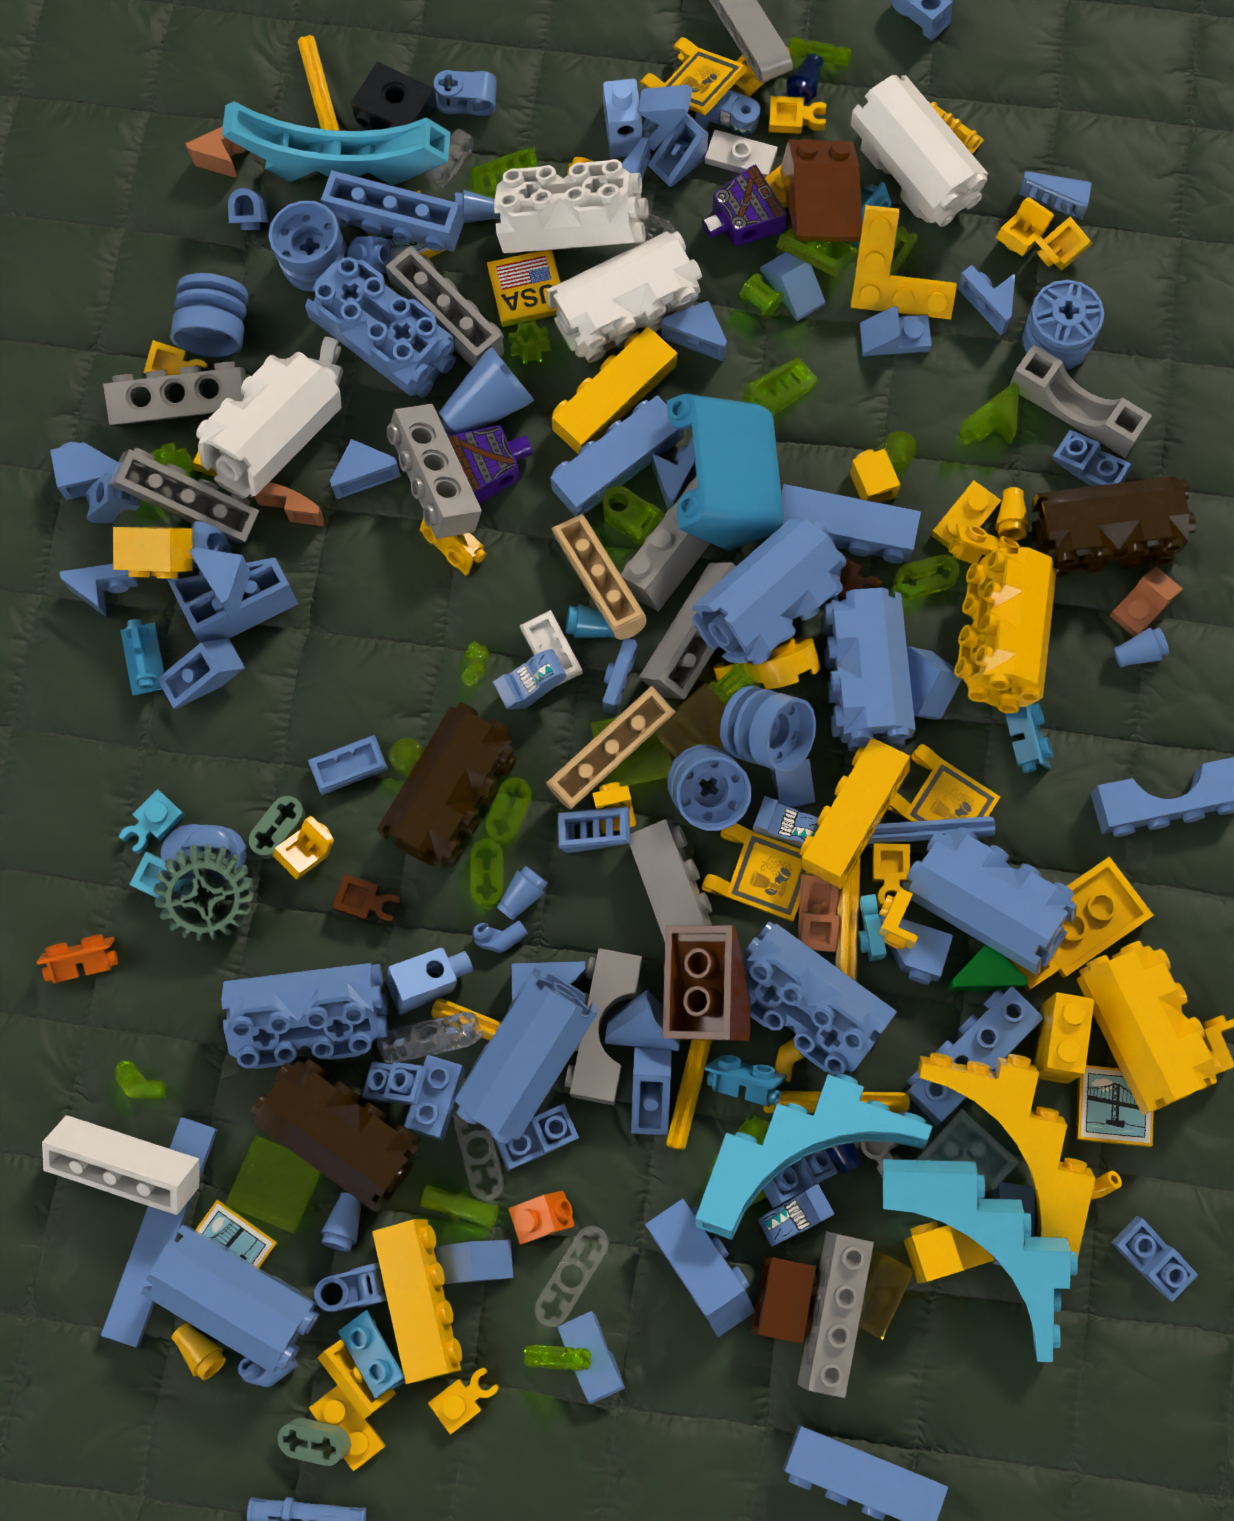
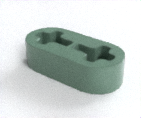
[249,796,305,859]
[277,1418,351,1466]

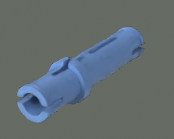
[247,1497,367,1521]

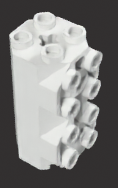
[850,75,988,227]
[494,159,649,253]
[547,231,702,363]
[196,352,342,499]

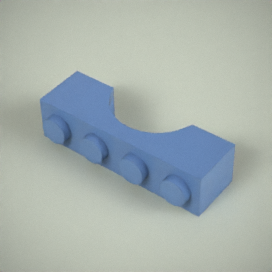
[1091,757,1234,837]

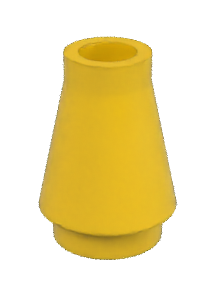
[995,487,1030,541]
[171,1322,226,1380]

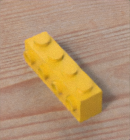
[552,326,678,455]
[799,738,910,889]
[372,1219,462,1384]

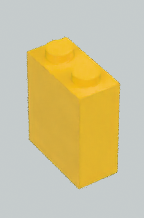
[1033,992,1094,1084]

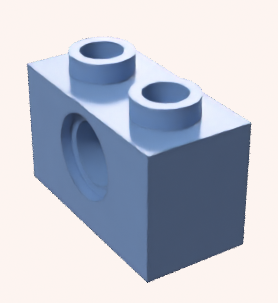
[404,1055,466,1141]

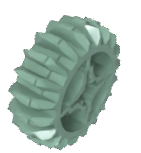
[154,844,254,942]

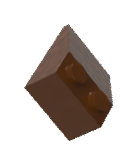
[780,139,862,242]
[663,925,751,1041]

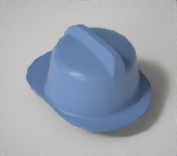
[161,824,246,880]

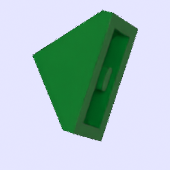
[948,944,1027,992]

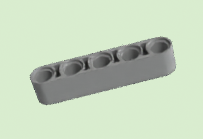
[709,0,793,83]

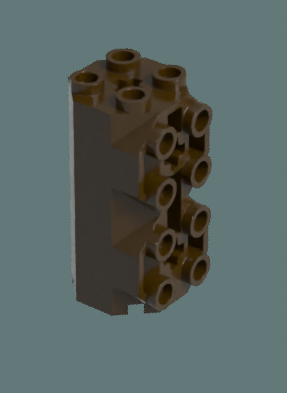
[1031,476,1196,578]
[377,702,517,870]
[251,1059,422,1212]

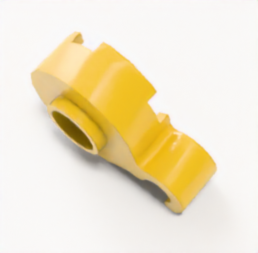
[713,637,821,695]

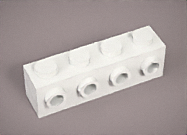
[42,1115,199,1215]

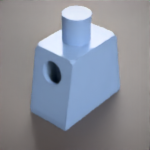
[603,79,642,159]
[386,948,473,1015]

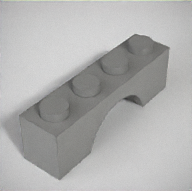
[1009,344,1152,459]
[565,948,642,1105]

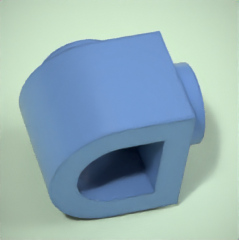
[228,188,269,230]
[347,236,391,274]

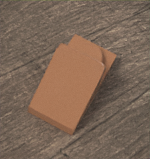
[185,126,247,178]
[1110,566,1183,637]

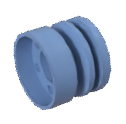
[268,201,348,292]
[170,273,248,358]
[1022,280,1105,370]
[720,685,816,773]
[667,745,751,831]

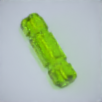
[788,36,852,66]
[524,1345,592,1371]

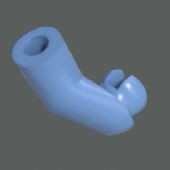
[473,920,529,953]
[238,1358,298,1387]

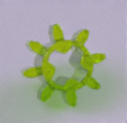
[508,319,550,364]
[151,442,193,478]

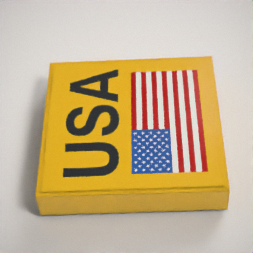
[487,250,561,327]

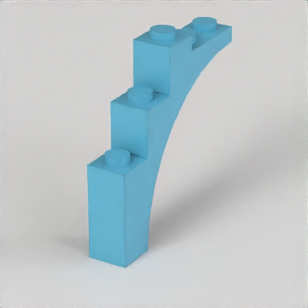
[222,101,450,186]
[695,1074,932,1240]
[883,1159,1078,1362]

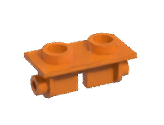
[36,934,118,983]

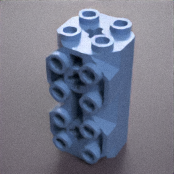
[305,257,456,398]
[692,519,846,665]
[821,588,915,752]
[907,827,1077,975]
[742,921,897,1075]
[221,963,388,1069]
[454,968,599,1144]
[141,1225,320,1373]

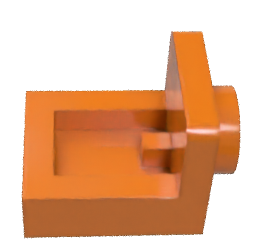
[509,1191,574,1245]

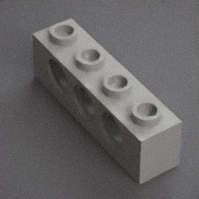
[103,362,246,426]
[387,404,482,539]
[798,1231,874,1398]

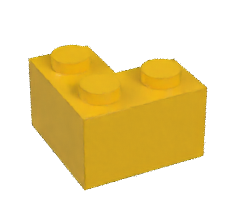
[113,527,193,579]
[903,1220,994,1284]

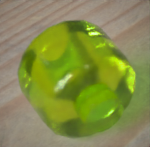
[882,431,917,469]
[389,738,424,776]

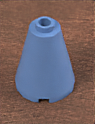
[439,347,534,436]

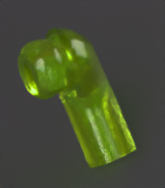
[461,642,489,686]
[115,1060,166,1099]

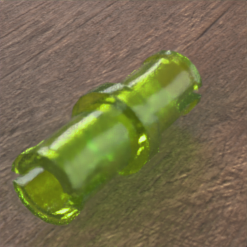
[420,1184,499,1229]

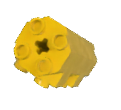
[954,547,1056,713]
[1076,941,1222,1115]

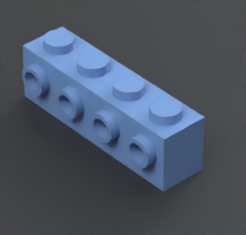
[321,170,464,252]
[550,395,684,517]
[781,484,921,563]
[906,986,1044,1126]
[782,1425,948,1521]

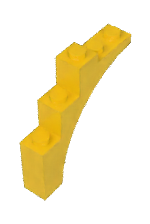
[917,1053,1096,1258]

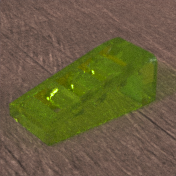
[470,147,538,198]
[742,356,819,416]

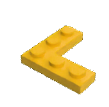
[851,205,957,320]

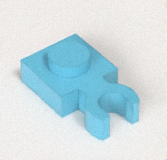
[119,789,185,855]
[129,852,200,898]
[858,894,887,962]

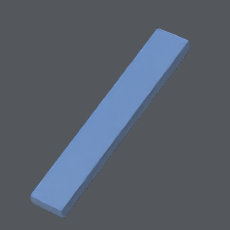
[101,1117,218,1348]

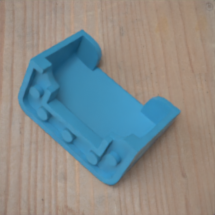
[667,394,783,551]

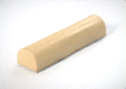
[552,513,646,640]
[546,686,676,809]

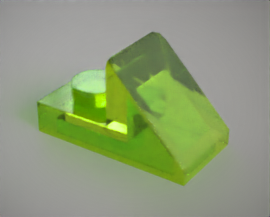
[958,382,1019,446]

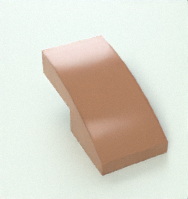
[255,482,324,526]
[798,873,840,952]

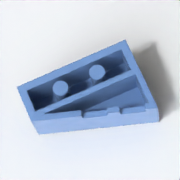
[167,558,298,643]
[645,1199,754,1337]

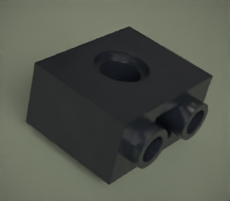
[351,62,437,130]

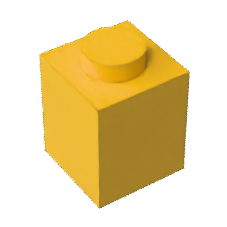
[850,448,901,503]

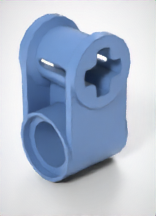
[433,70,497,116]
[314,1263,387,1312]

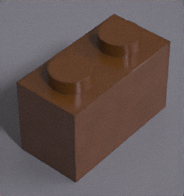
[750,1257,819,1344]

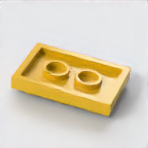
[1052,856,1154,979]

